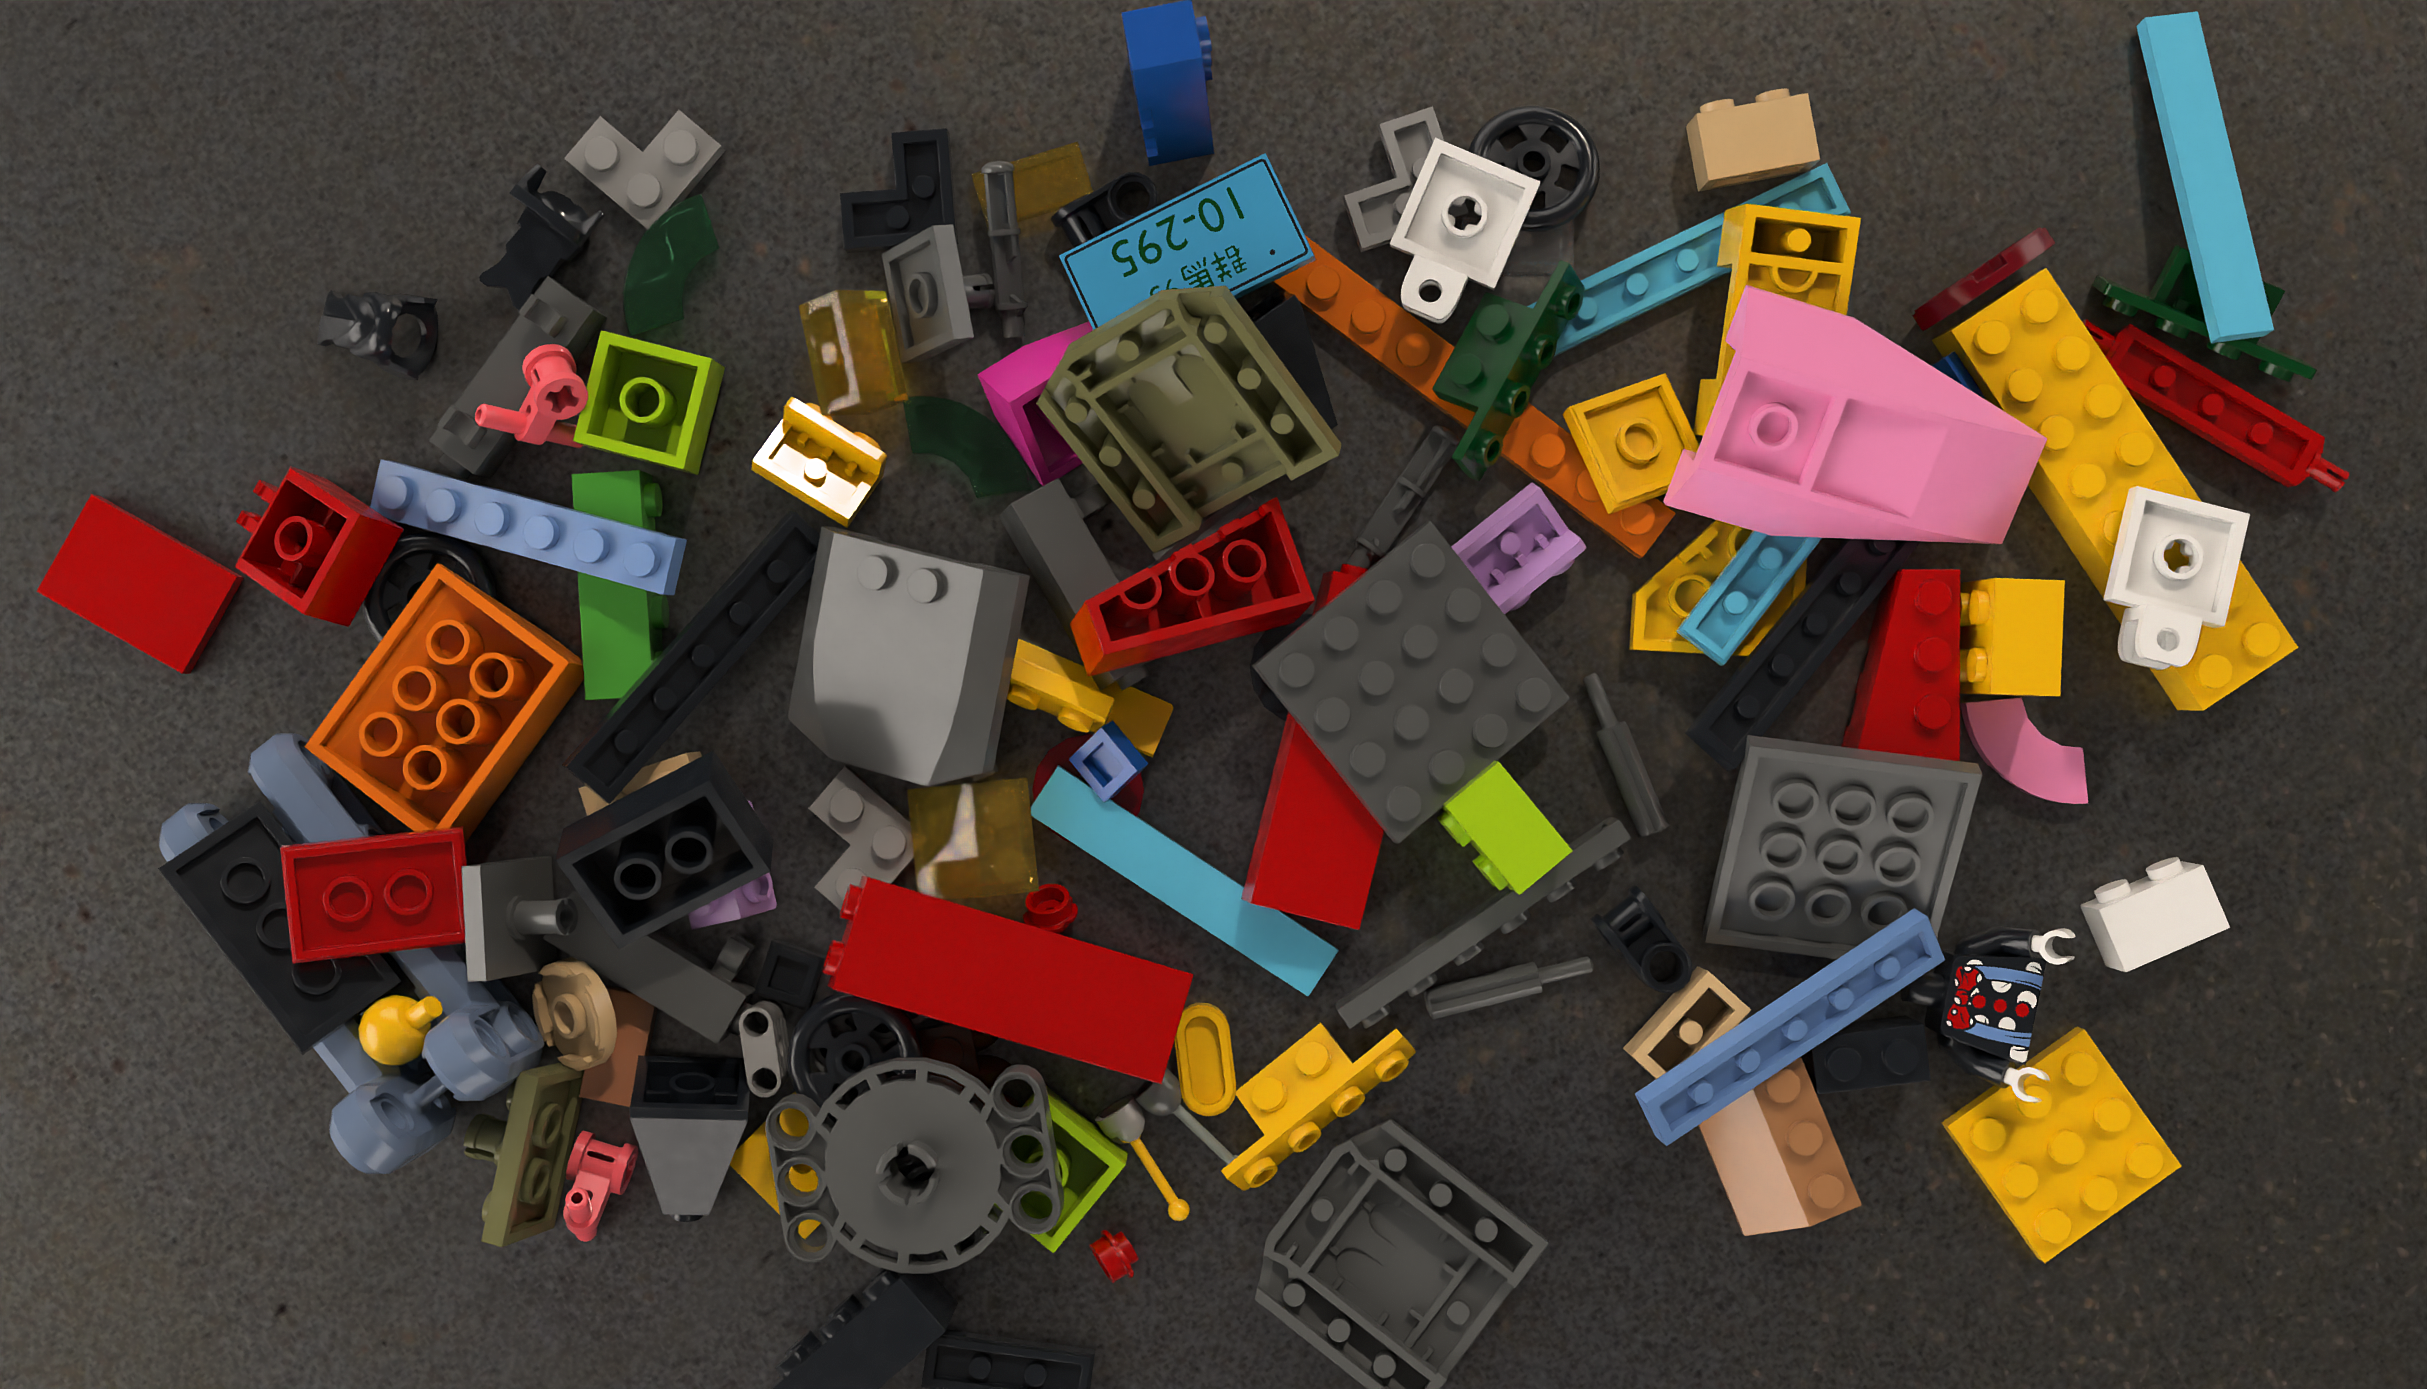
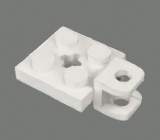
[1390,138,1541,324]
[2103,486,2250,670]

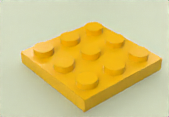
[1941,1026,2182,1263]

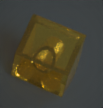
[907,777,1039,900]

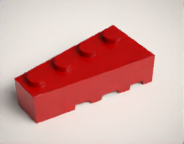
[1070,497,1315,677]
[1841,569,1960,761]

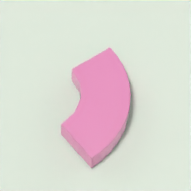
[1960,697,2088,804]

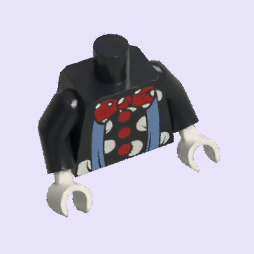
[1900,926,2076,1103]

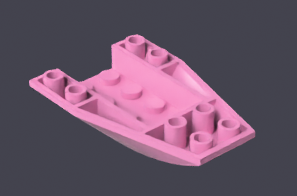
[1663,285,2047,544]

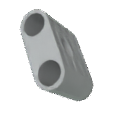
[739,999,790,1097]

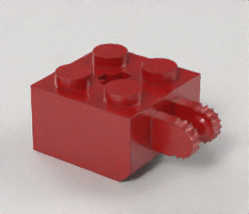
[235,466,404,627]

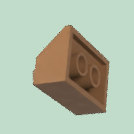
[1698,1057,1862,1236]

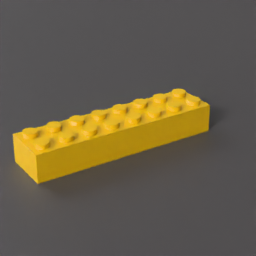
[1932,268,2299,711]

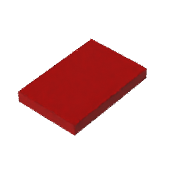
[36,494,244,674]
[280,826,467,964]

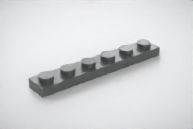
[1335,817,1631,1029]

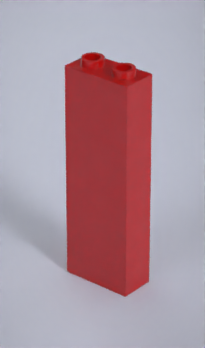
[1241,564,1384,930]
[822,876,1194,1084]

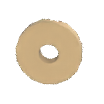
[532,957,617,1071]

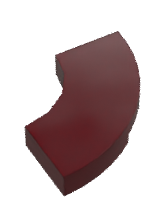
[1912,227,2055,331]

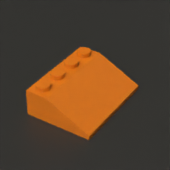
[304,563,584,843]

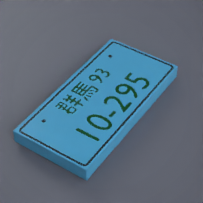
[1059,153,1316,330]

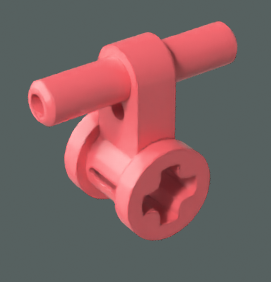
[475,344,588,448]
[563,1130,638,1242]

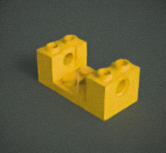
[1693,203,1861,436]

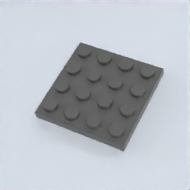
[1252,521,1571,844]
[1703,735,1983,959]

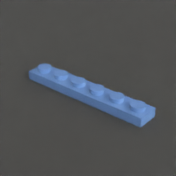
[370,459,687,595]
[1635,908,1945,1146]

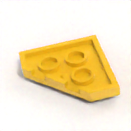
[1629,520,1807,657]

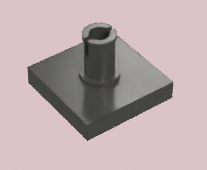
[882,224,995,363]
[461,856,578,982]

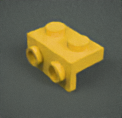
[751,397,887,528]

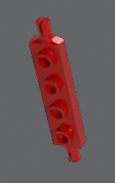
[2082,319,2349,492]

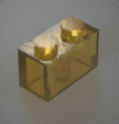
[799,290,909,416]

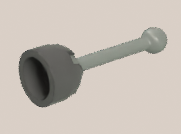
[1134,1068,1239,1166]

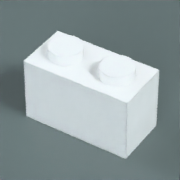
[2080,857,2230,972]

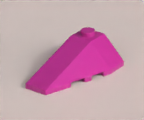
[977,321,1093,486]

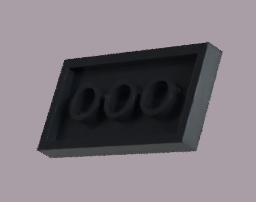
[158,801,402,1055]

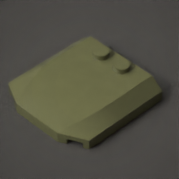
[1037,286,1342,553]

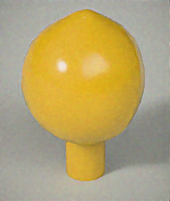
[358,995,443,1065]

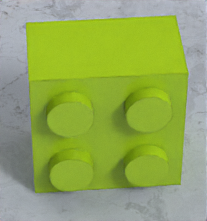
[573,330,725,475]
[1437,760,1573,895]
[994,1086,1128,1253]

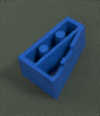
[1121,0,1214,166]

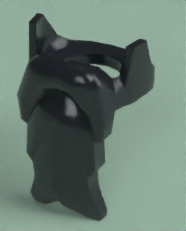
[479,164,605,310]
[317,290,438,380]

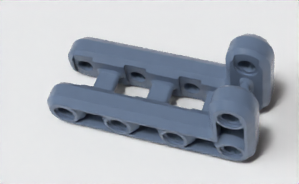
[159,733,544,1174]

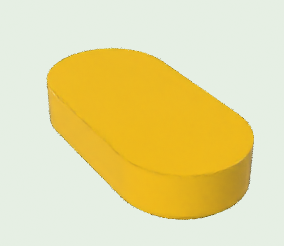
[1174,1003,1236,1116]

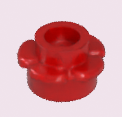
[1023,884,1078,934]
[1089,1230,1139,1283]

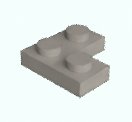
[1343,106,1469,252]
[564,110,726,234]
[808,766,932,910]

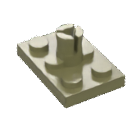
[463,1062,584,1247]

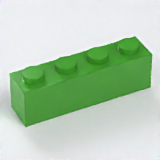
[571,470,669,700]

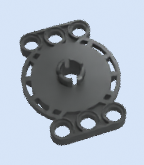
[765,1058,1064,1274]

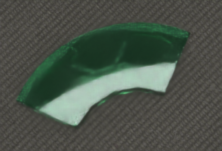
[622,194,719,336]
[902,396,1033,499]

